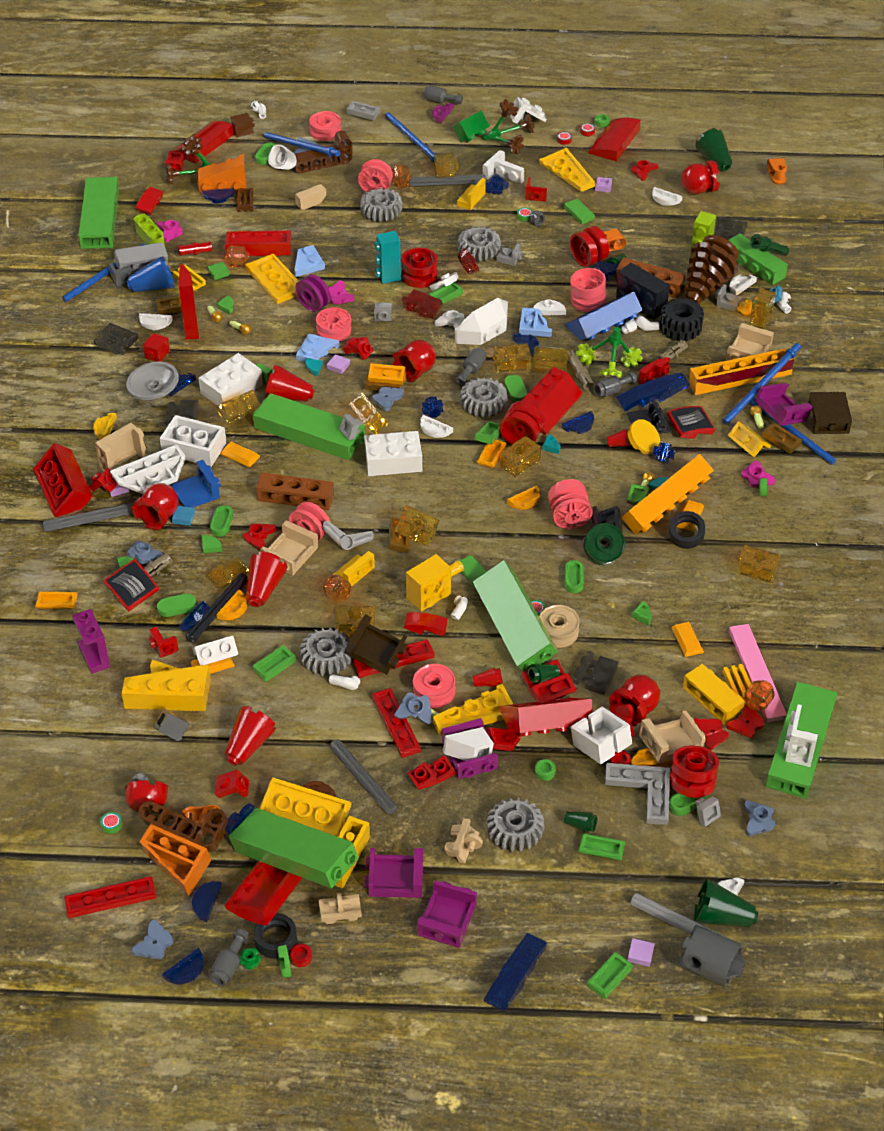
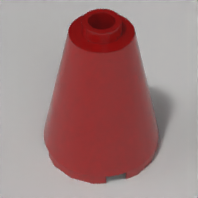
[265,364,315,402]
[246,551,288,607]
[225,706,277,766]

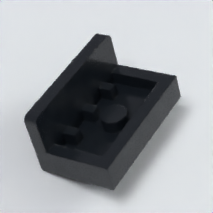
[591,506,623,545]

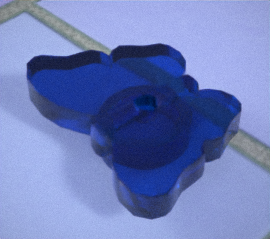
[485,174,509,195]
[594,261,618,280]
[225,803,255,836]

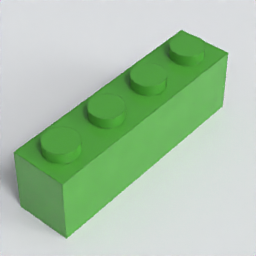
[729,234,788,285]

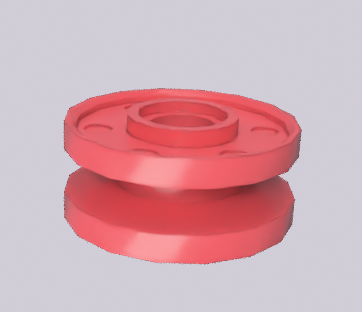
[309,111,341,141]
[358,159,393,192]
[316,307,352,342]
[289,502,330,542]
[413,664,456,708]

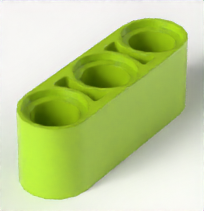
[134,214,165,247]

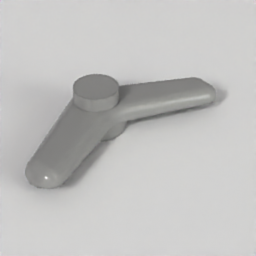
[322,521,374,550]

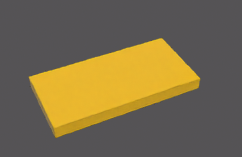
[245,254,299,304]
[259,777,352,837]

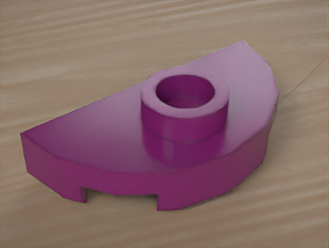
[432,103,454,124]

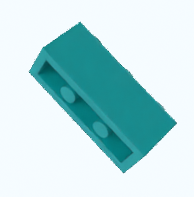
[374,231,401,284]

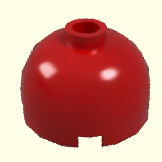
[125,780,168,816]

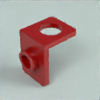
[525,177,547,202]

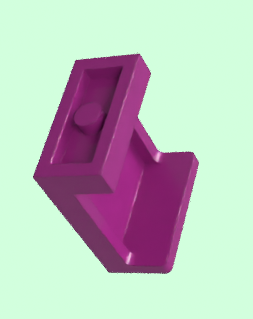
[755,383,813,426]
[72,609,110,674]
[442,718,498,779]
[364,848,423,898]
[417,881,477,948]

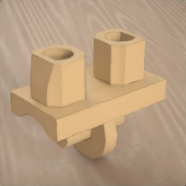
[444,819,483,863]
[319,893,362,924]

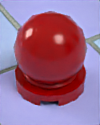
[681,160,720,195]
[392,340,436,382]
[132,483,179,530]
[609,675,661,726]

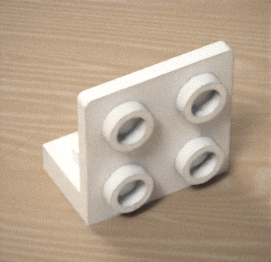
[510,97,547,124]
[783,704,818,767]

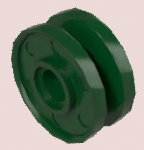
[583,523,625,565]

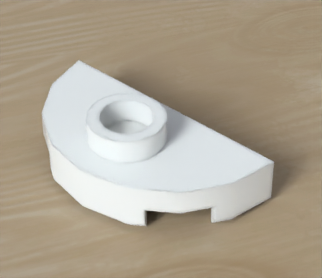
[652,187,683,206]
[429,272,459,291]
[729,275,757,295]
[533,299,566,315]
[139,313,173,330]
[421,415,453,438]

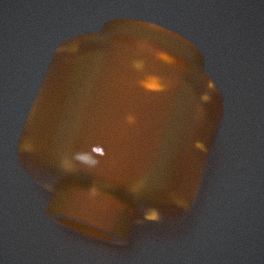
[392,164,412,188]
[224,246,249,267]
[323,574,352,603]
[744,680,775,710]

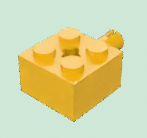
[406,554,464,612]

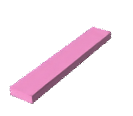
[729,624,787,723]

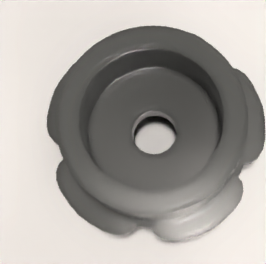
[530,210,545,226]

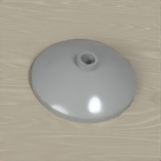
[126,362,179,401]

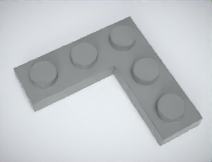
[605,763,670,825]

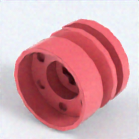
[570,268,606,312]
[548,479,592,529]

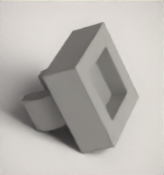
[339,414,363,440]
[695,796,721,827]

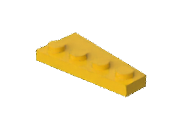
[539,148,595,192]
[433,684,513,736]

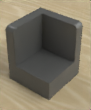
[108,263,132,287]
[154,708,189,741]

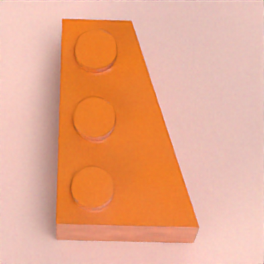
[198,154,246,193]
[140,824,211,896]

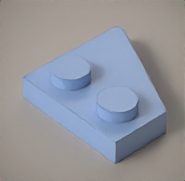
[294,245,325,277]
[519,308,552,337]
[296,334,339,362]

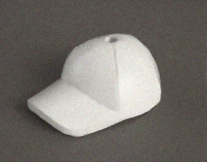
[268,145,297,170]

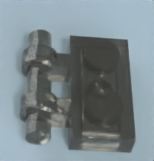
[714,216,748,240]
[94,323,139,355]
[165,399,199,427]
[573,651,619,695]

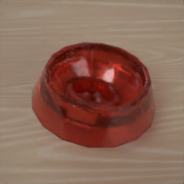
[458,248,480,274]

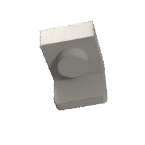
[497,243,523,266]
[715,284,742,312]
[374,302,392,321]

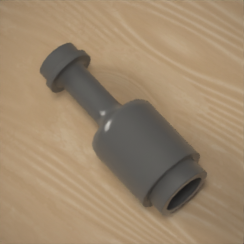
[423,85,463,105]
[455,348,486,386]
[593,372,637,398]
[209,928,249,986]

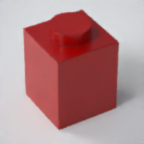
[143,333,170,362]

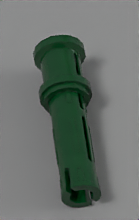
[750,234,789,256]

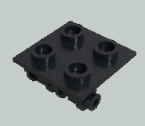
[627,401,671,434]

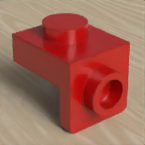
[164,151,185,171]
[343,337,374,360]
[89,468,118,493]
[148,627,179,658]
[486,727,521,751]
[215,769,250,798]

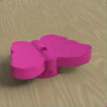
[157,220,183,242]
[329,280,354,304]
[741,461,775,488]

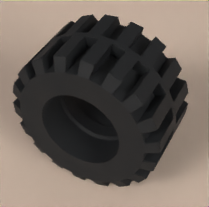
[660,298,704,341]

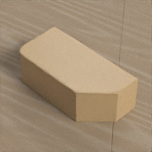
[295,184,326,210]

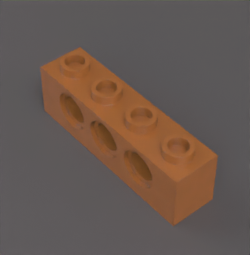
[615,258,686,298]
[256,472,334,510]

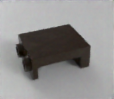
[808,392,852,434]
[344,614,408,675]

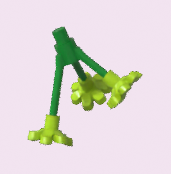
[576,327,643,377]

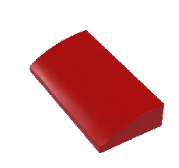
[588,118,641,162]
[173,121,234,164]
[225,230,291,256]
[179,264,199,339]
[224,861,302,926]

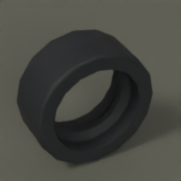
[669,511,705,549]
[254,913,297,959]

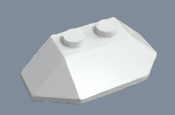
[455,298,508,345]
[110,445,185,494]

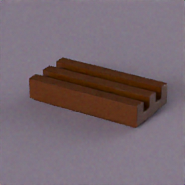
[237,188,253,212]

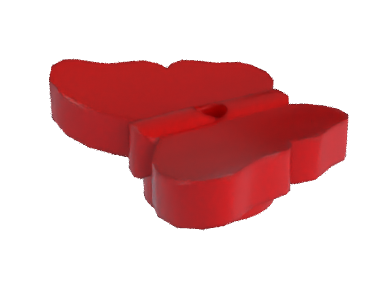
[631,160,659,181]
[243,523,276,551]
[610,703,634,738]
[726,703,764,738]
[694,718,729,750]

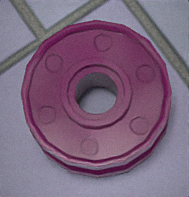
[295,274,331,312]

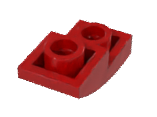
[135,186,164,216]
[638,357,670,387]
[404,612,448,636]
[407,755,456,790]

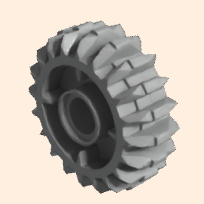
[360,187,403,222]
[457,226,501,262]
[460,377,507,418]
[300,627,353,677]
[486,797,545,852]

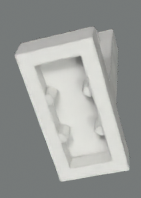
[483,150,524,184]

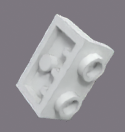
[192,636,238,665]

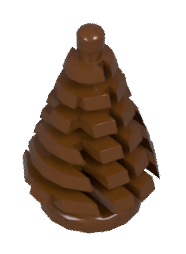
[683,235,739,304]

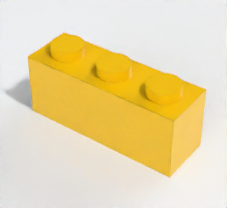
[683,664,745,726]
[335,816,370,888]

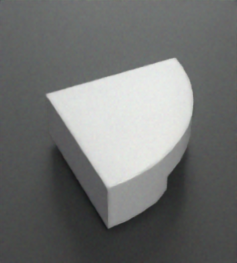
[717,878,744,895]

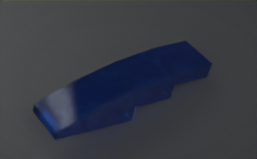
[616,372,690,412]
[483,933,548,1011]

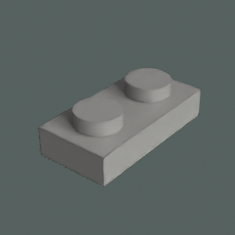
[347,101,380,120]

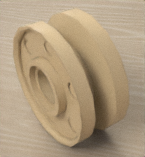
[539,605,580,648]

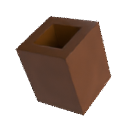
[230,113,255,138]

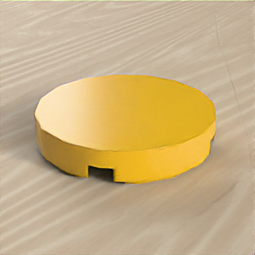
[628,419,660,454]

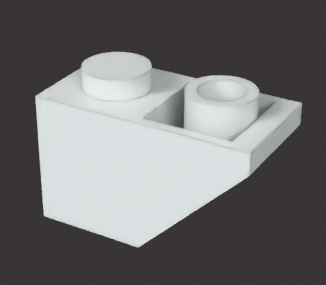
[443,727,494,761]

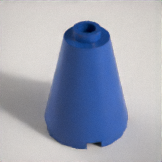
[127,256,175,292]

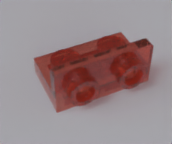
[402,289,443,319]

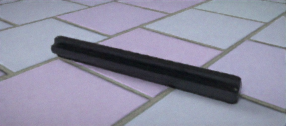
[185,573,248,643]

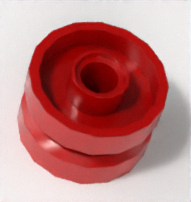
[569,225,609,267]
[401,247,438,288]
[500,401,545,448]
[670,745,719,798]

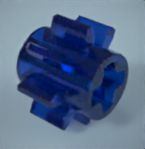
[422,396,444,418]
[652,442,675,463]

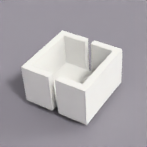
[571,707,632,764]

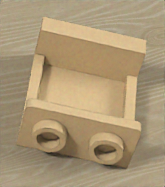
[726,323,774,361]
[95,423,146,472]
[260,520,318,576]
[639,710,706,763]

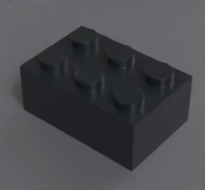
[616,263,670,320]

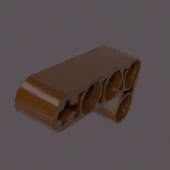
[294,131,353,173]
[139,801,229,853]

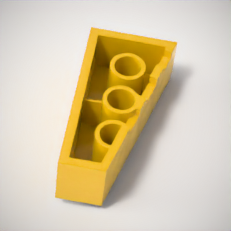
[122,664,211,711]

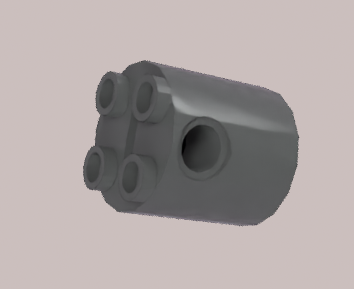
[678,924,746,987]

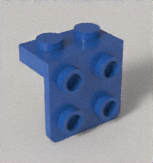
[172,460,221,508]

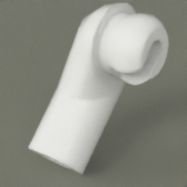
[251,101,266,119]
[777,292,792,314]
[635,316,659,331]
[621,318,637,334]
[450,595,468,621]
[329,674,360,690]

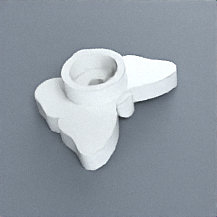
[435,310,465,328]

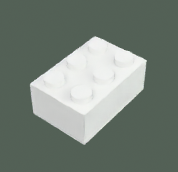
[199,353,263,410]
[160,415,226,467]
[364,431,422,476]

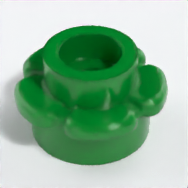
[239,948,261,970]

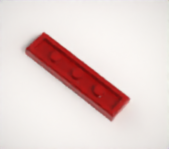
[352,639,435,678]
[372,688,421,758]
[64,876,157,919]

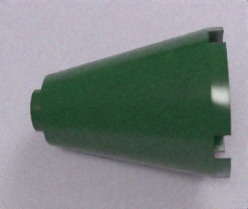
[695,128,732,171]
[693,879,758,928]

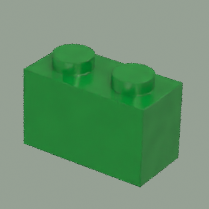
[452,110,490,143]

